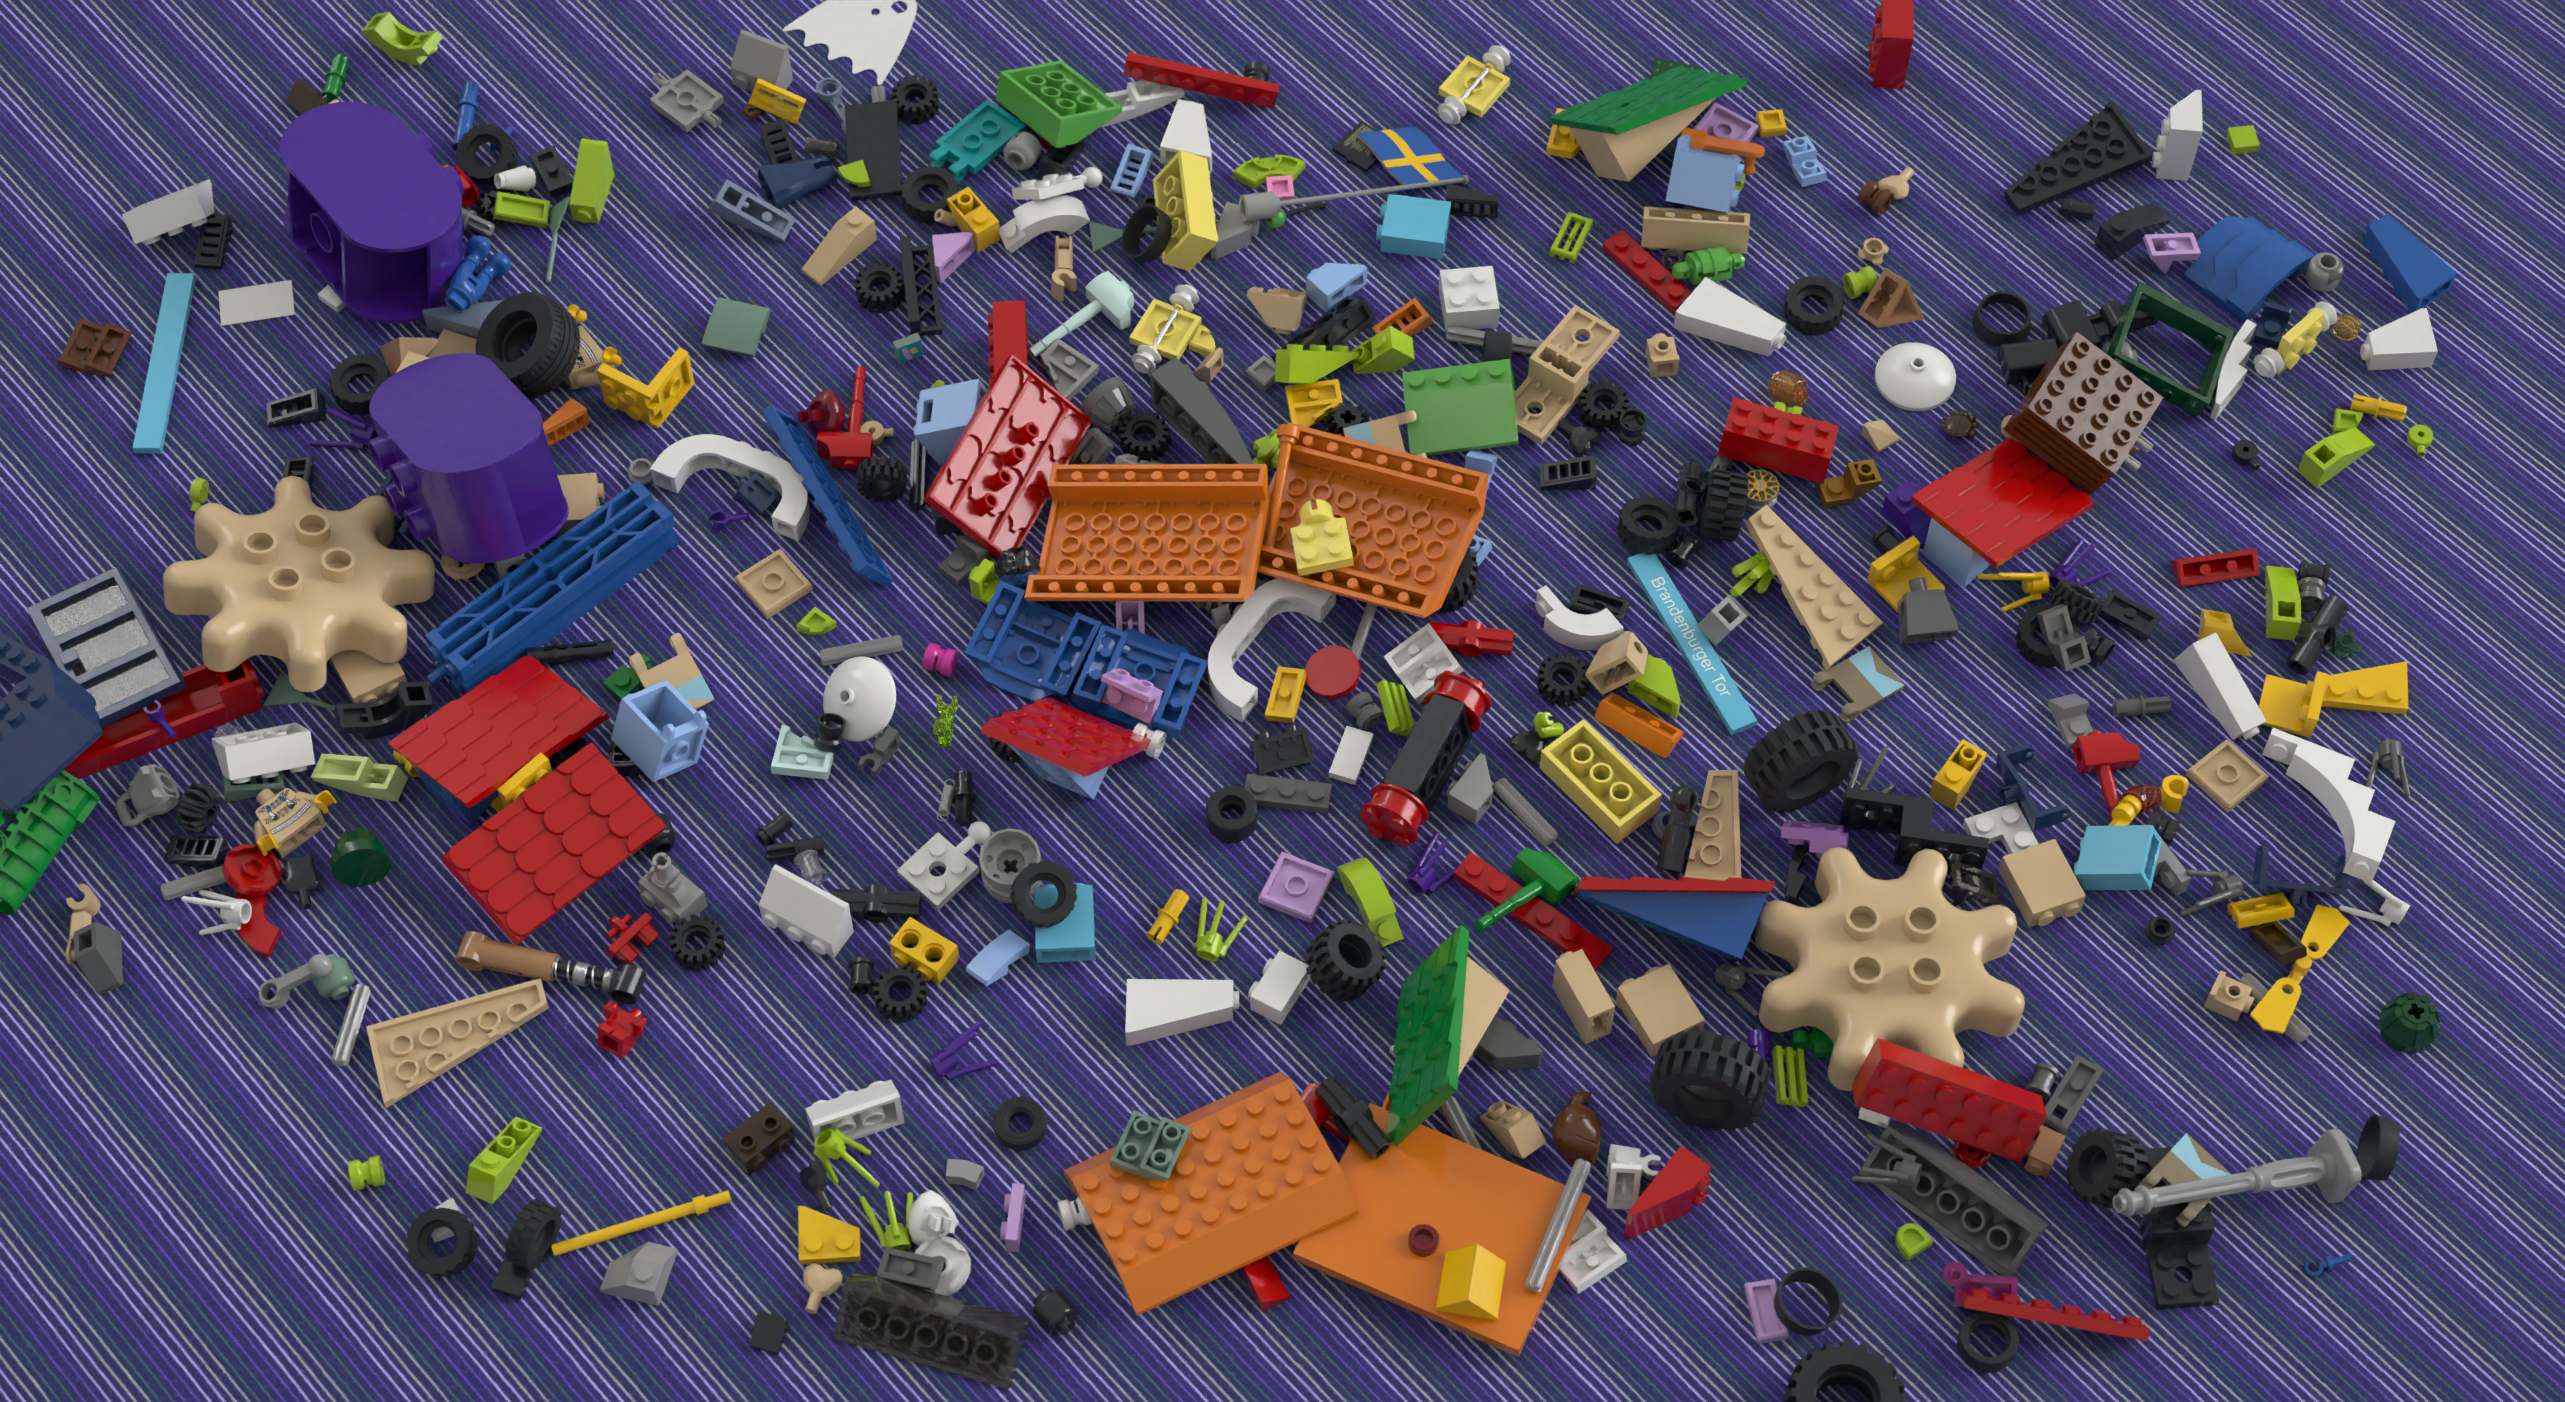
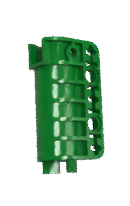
[0,770,100,915]

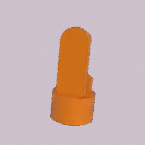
[1680,127,1765,175]

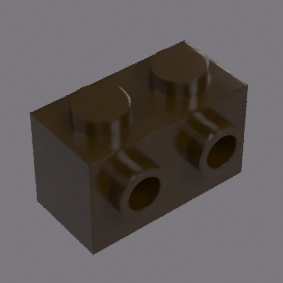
[723,1102,795,1176]

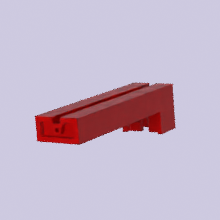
[63,648,265,780]

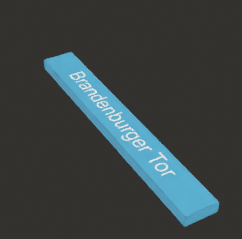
[1627,553,1757,736]

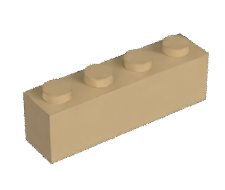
[1641,207,1750,254]

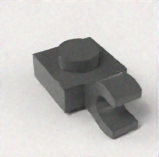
[858,726,901,777]

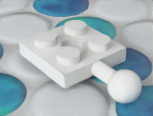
[1012,167,1102,200]
[897,821,991,910]

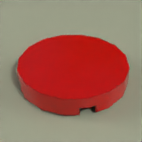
[1305,646,1361,699]
[222,844,282,896]

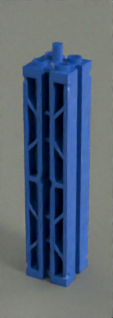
[425,480,679,695]

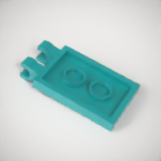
[929,99,1026,184]

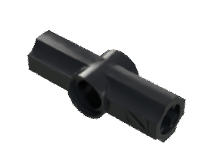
[1672,461,1706,527]
[2286,595,2349,676]
[832,884,922,923]
[1315,1076,1392,1160]

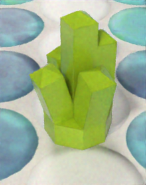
[1252,428,1280,471]
[1729,551,1774,598]

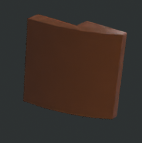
[58,318,132,377]

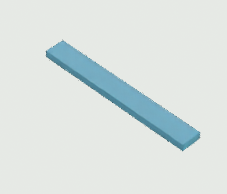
[133,273,196,454]

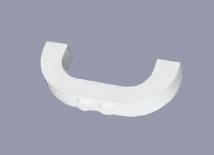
[650,434,810,541]
[1208,578,1336,722]

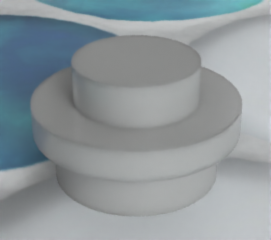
[628,458,653,485]

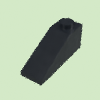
[2094,203,2171,261]

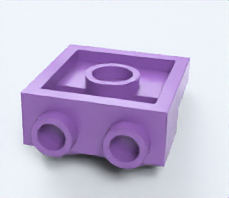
[1781,820,1849,858]

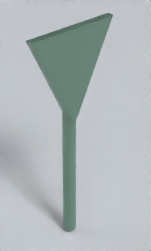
[546,197,571,283]
[1089,221,1157,253]
[263,672,335,711]

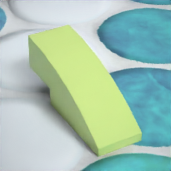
[311,754,408,802]

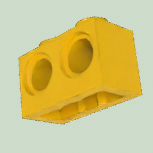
[889,917,959,985]

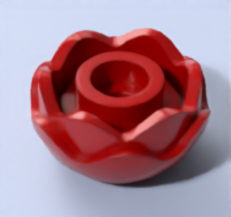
[1953,1141,1991,1169]

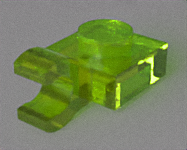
[933,694,958,747]

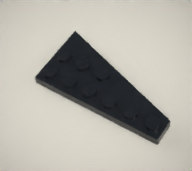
[2004,100,2153,216]

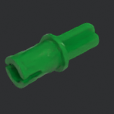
[321,54,349,102]

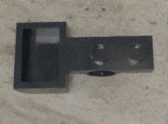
[2042,300,2158,349]
[1997,338,2058,396]

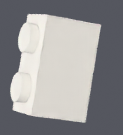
[1248,950,1310,1025]

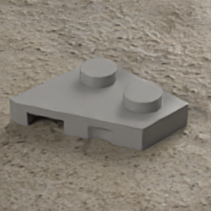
[1040,338,1099,401]

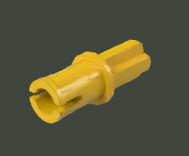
[2350,393,2407,421]
[1146,889,1189,945]

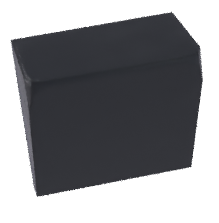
[749,1311,789,1355]

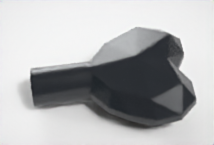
[1557,419,1602,455]
[1510,727,1545,762]
[799,1160,833,1211]

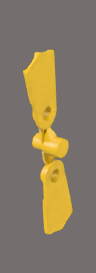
[2250,905,2350,1034]

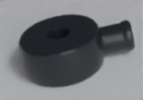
[2232,440,2260,470]

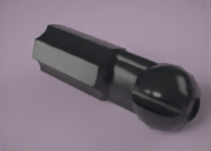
[1657,786,1698,873]

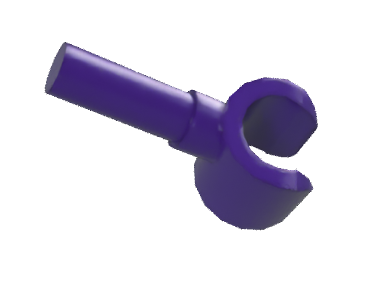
[708,509,749,531]
[144,700,176,738]

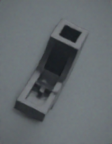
[334,681,433,739]

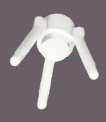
[2339,880,2410,927]
[181,890,252,935]

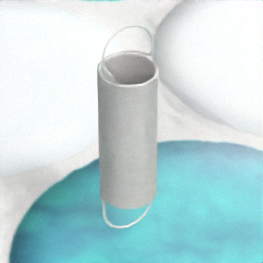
[937,779,955,821]

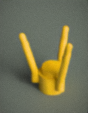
[1977,571,2049,612]

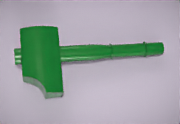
[1475,847,1579,931]

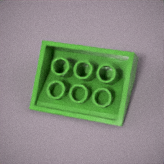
[995,60,1123,148]
[1402,359,1519,456]

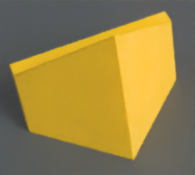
[2197,609,2252,657]

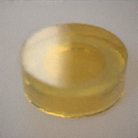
[2332,313,2361,340]

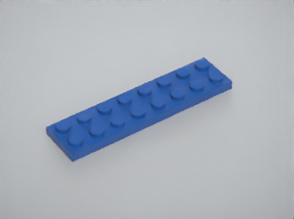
[763,404,894,587]

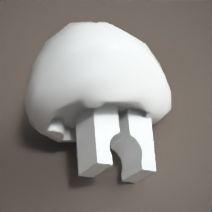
[908,1190,959,1246]

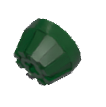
[330,828,391,887]
[2378,992,2440,1054]

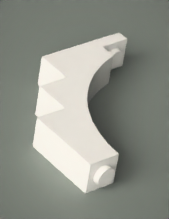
[2262,728,2395,883]

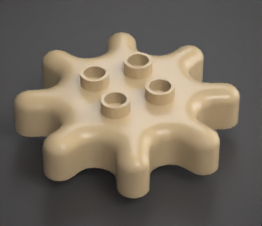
[163,476,435,692]
[1754,847,2025,1091]

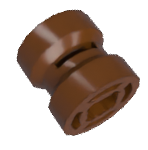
[1857,180,1894,215]

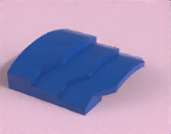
[2183,215,2314,323]
[964,580,1102,702]
[1072,624,1208,738]

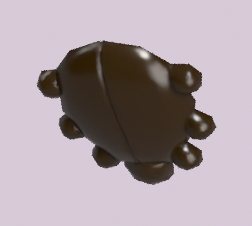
[1939,409,1979,437]

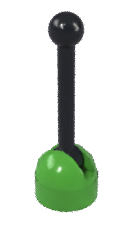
[1265,201,1326,230]

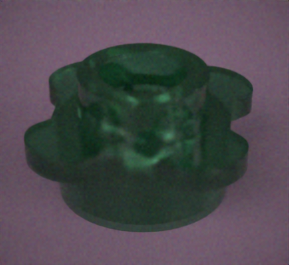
[2332,630,2362,658]

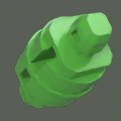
[1672,247,1745,285]

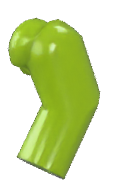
[1533,712,1564,738]

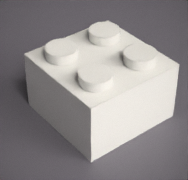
[1439,266,1500,332]

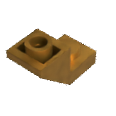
[1815,459,1882,508]

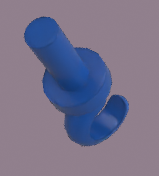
[2304,1254,2352,1277]

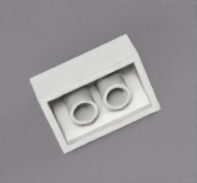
[2152,90,2203,181]
[122,179,214,245]
[211,722,315,783]
[759,864,854,958]
[805,1080,904,1140]

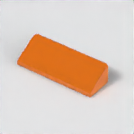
[1594,692,1684,758]

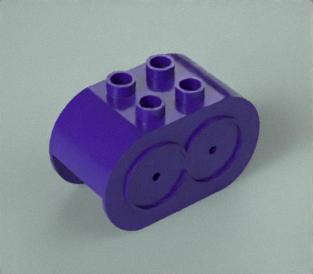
[280,102,464,323]
[367,353,569,563]

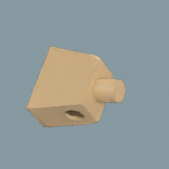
[1585,631,1648,695]

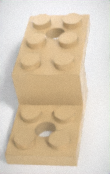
[1515,305,1620,445]

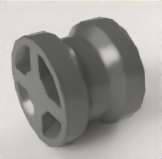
[2297,577,2326,611]

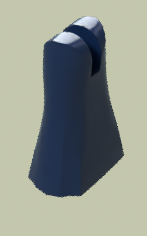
[756,155,838,209]

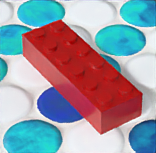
[1851,1038,2047,1162]

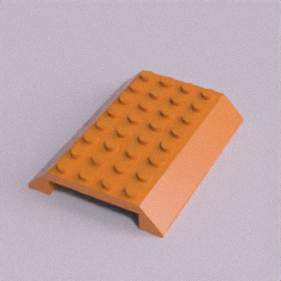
[1257,423,1489,618]
[1024,464,1268,602]
[1063,1071,1359,1316]

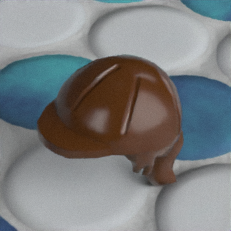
[1551,1089,1602,1166]

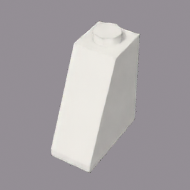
[1160,99,1212,174]
[2360,308,2438,370]

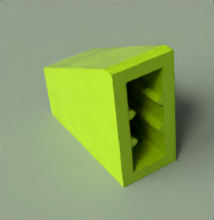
[569,138,614,224]

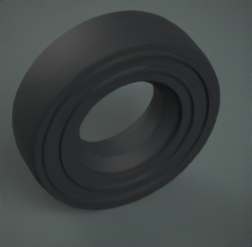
[993,1096,1047,1151]

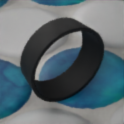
[1121,204,1172,262]
[1972,291,2031,347]
[2356,1114,2400,1181]
[1774,1267,1842,1336]

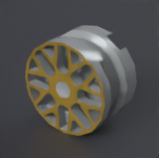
[1745,470,1779,513]

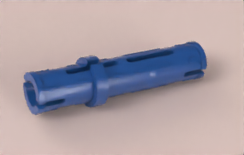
[452,80,480,151]

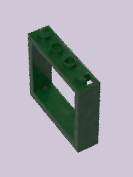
[2107,282,2234,417]

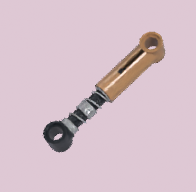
[455,931,646,1004]

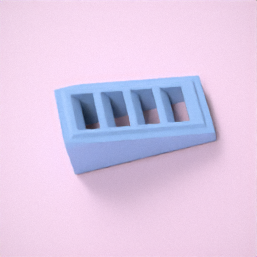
[1110,144,1153,199]

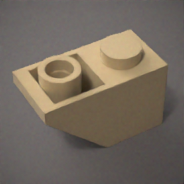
[1480,1101,1546,1159]

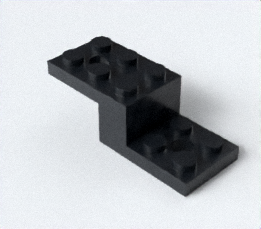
[1839,787,1989,877]
[2140,1147,2219,1310]

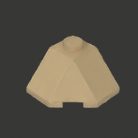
[1247,287,1308,334]

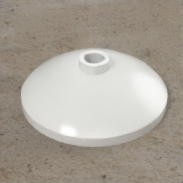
[1875,342,1956,411]
[823,657,896,742]

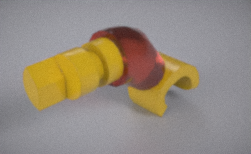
[2108,775,2189,826]

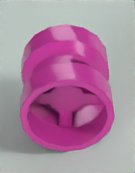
[922,643,959,677]

